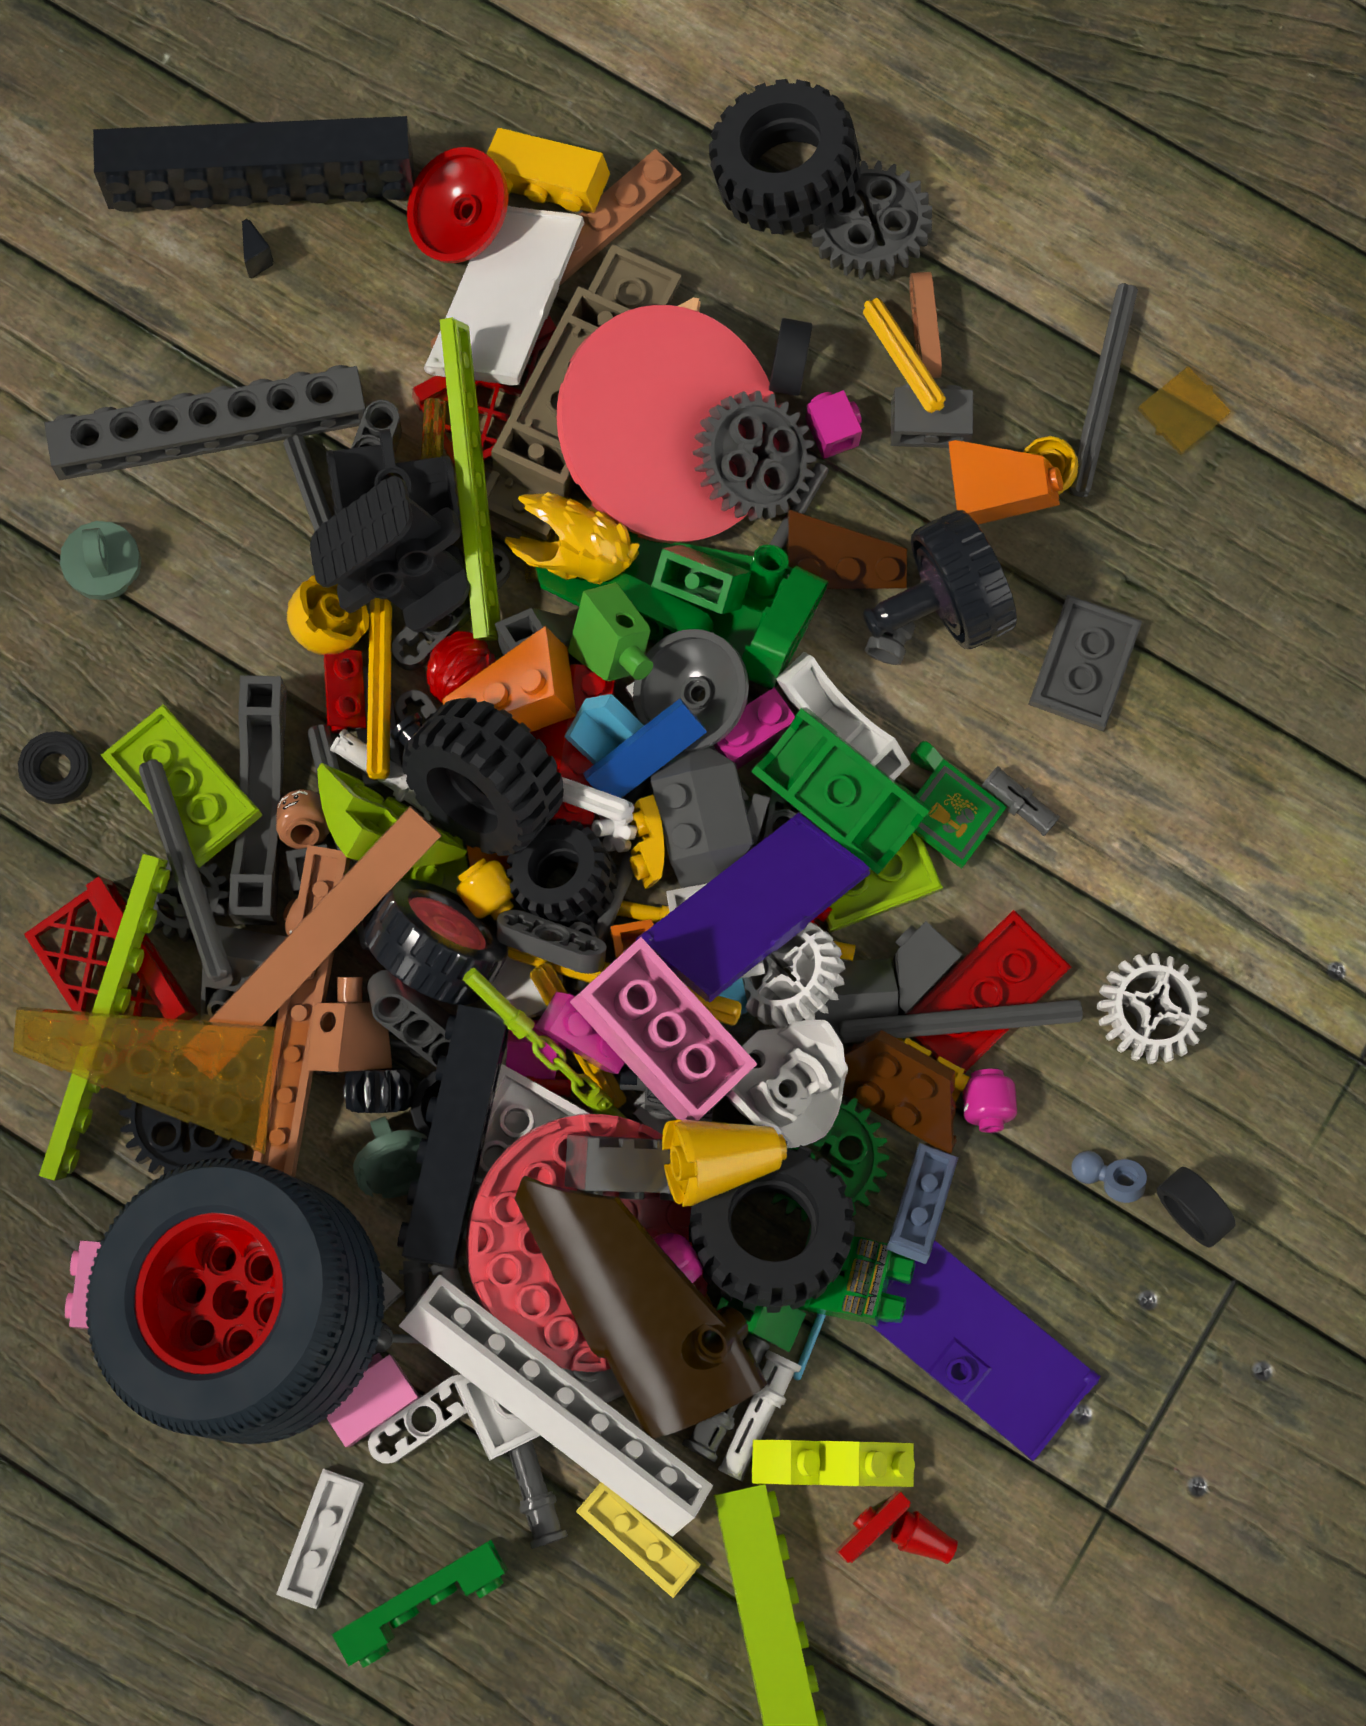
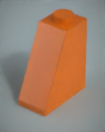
[948,440,1063,525]

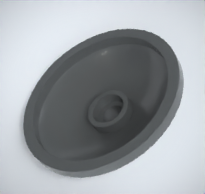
[633,629,749,751]

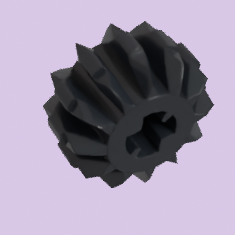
[343,1068,414,1113]

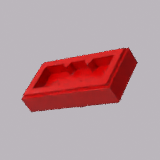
[835,1491,911,1563]

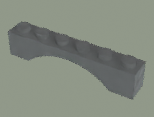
[228,675,287,925]

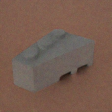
[565,1135,674,1201]

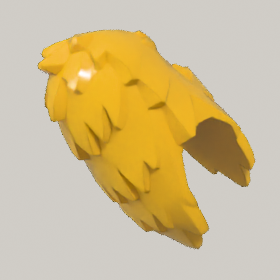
[505,492,640,585]

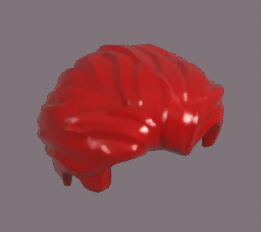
[427,631,497,705]

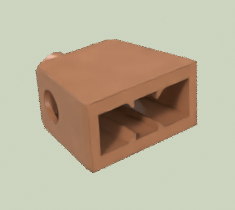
[307,977,392,1072]

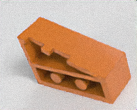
[442,626,576,732]

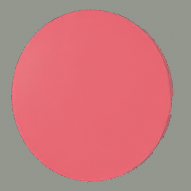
[557,305,780,544]
[466,1114,708,1372]

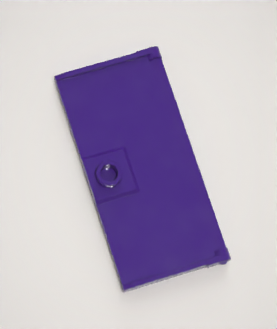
[636,813,870,1003]
[870,1240,1101,1461]

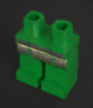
[798,1225,916,1327]

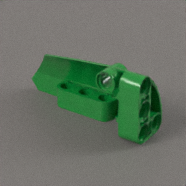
[536,531,829,690]

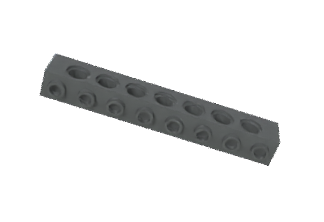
[44,365,366,481]

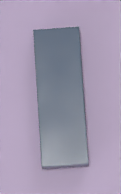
[886,1143,959,1264]

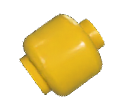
[456,858,514,921]

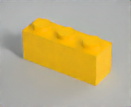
[486,127,610,213]

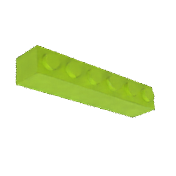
[713,1484,827,1726]

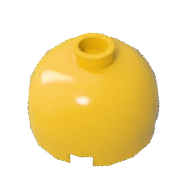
[287,575,369,655]

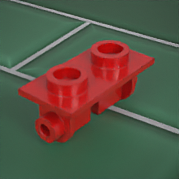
[324,649,366,734]

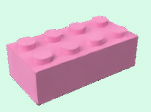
[570,937,757,1121]

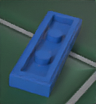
[584,698,707,798]

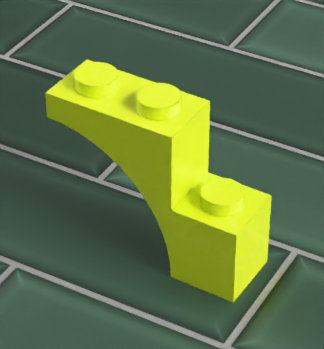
[752,1440,915,1487]

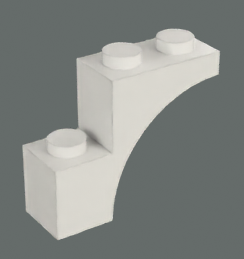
[776,652,910,780]

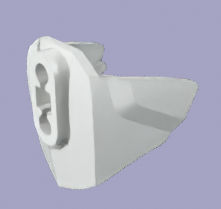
[725,1020,848,1149]

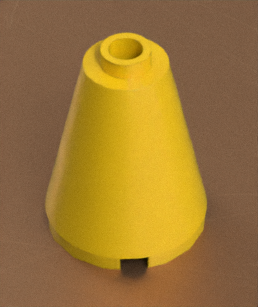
[662,1119,787,1207]

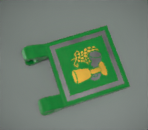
[910,741,1007,869]

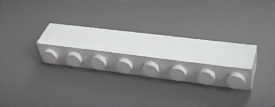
[399,1274,713,1537]

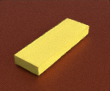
[576,1482,701,1598]

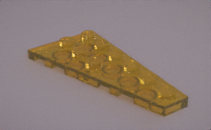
[13,1007,276,1154]

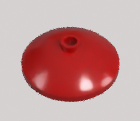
[407,147,508,263]

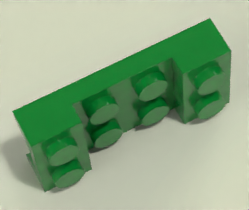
[751,707,932,875]
[332,1539,508,1668]

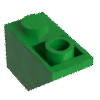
[716,1296,806,1352]

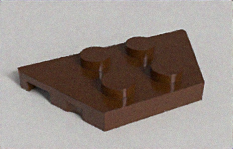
[843,1030,957,1154]

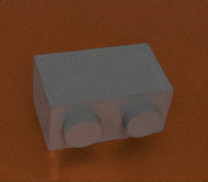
[891,384,973,448]

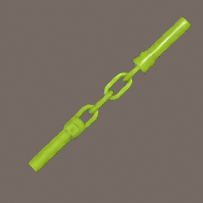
[463,968,627,1119]

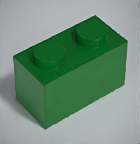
[652,545,752,614]

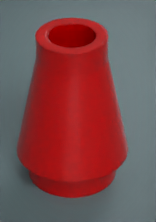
[891,1510,958,1564]

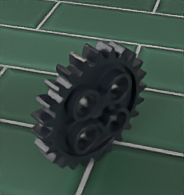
[119,1049,258,1175]

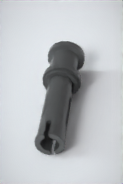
[682,1334,770,1463]
[508,1440,568,1549]

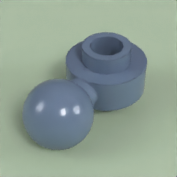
[1071,1151,1147,1203]

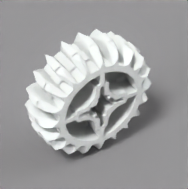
[742,922,846,1028]
[1097,953,1209,1064]

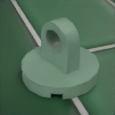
[60,521,142,600]
[353,1116,428,1198]

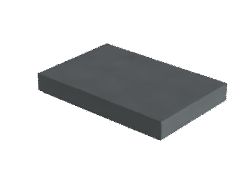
[1028,595,1142,731]

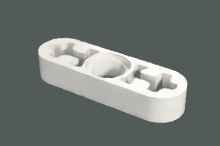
[368,1375,467,1463]

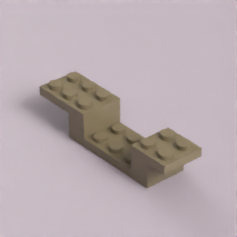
[486,244,682,541]

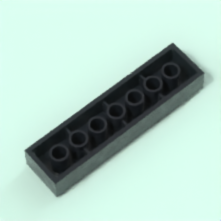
[93,116,414,212]

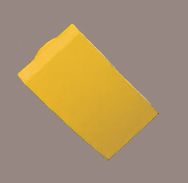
[629,794,664,889]

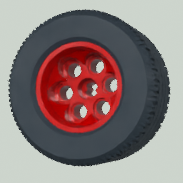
[86,1158,385,1444]

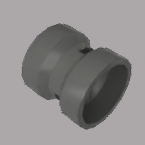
[865,622,916,665]

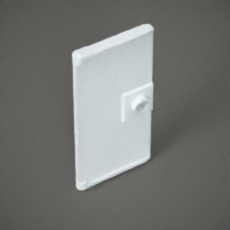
[424,206,584,385]

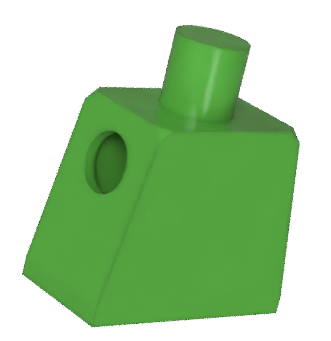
[568,582,653,681]

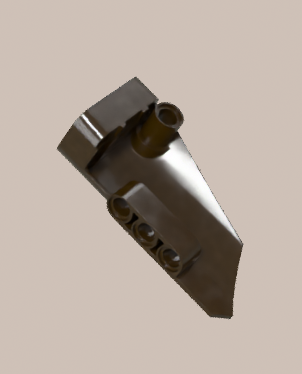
[515,1176,767,1439]

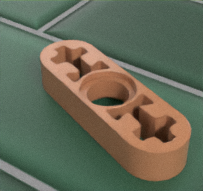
[909,272,942,379]

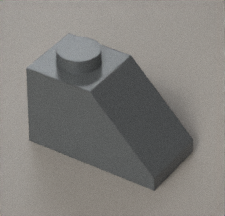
[894,921,962,1015]

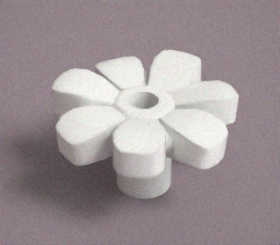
[592,813,637,852]

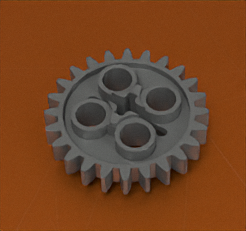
[809,160,932,279]
[693,391,816,521]

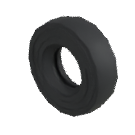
[18,731,93,804]

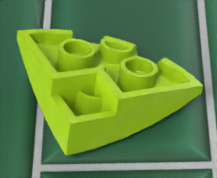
[317,763,467,867]

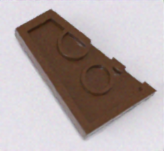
[787,509,907,589]

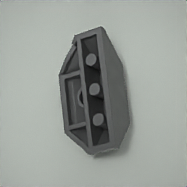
[651,747,754,888]

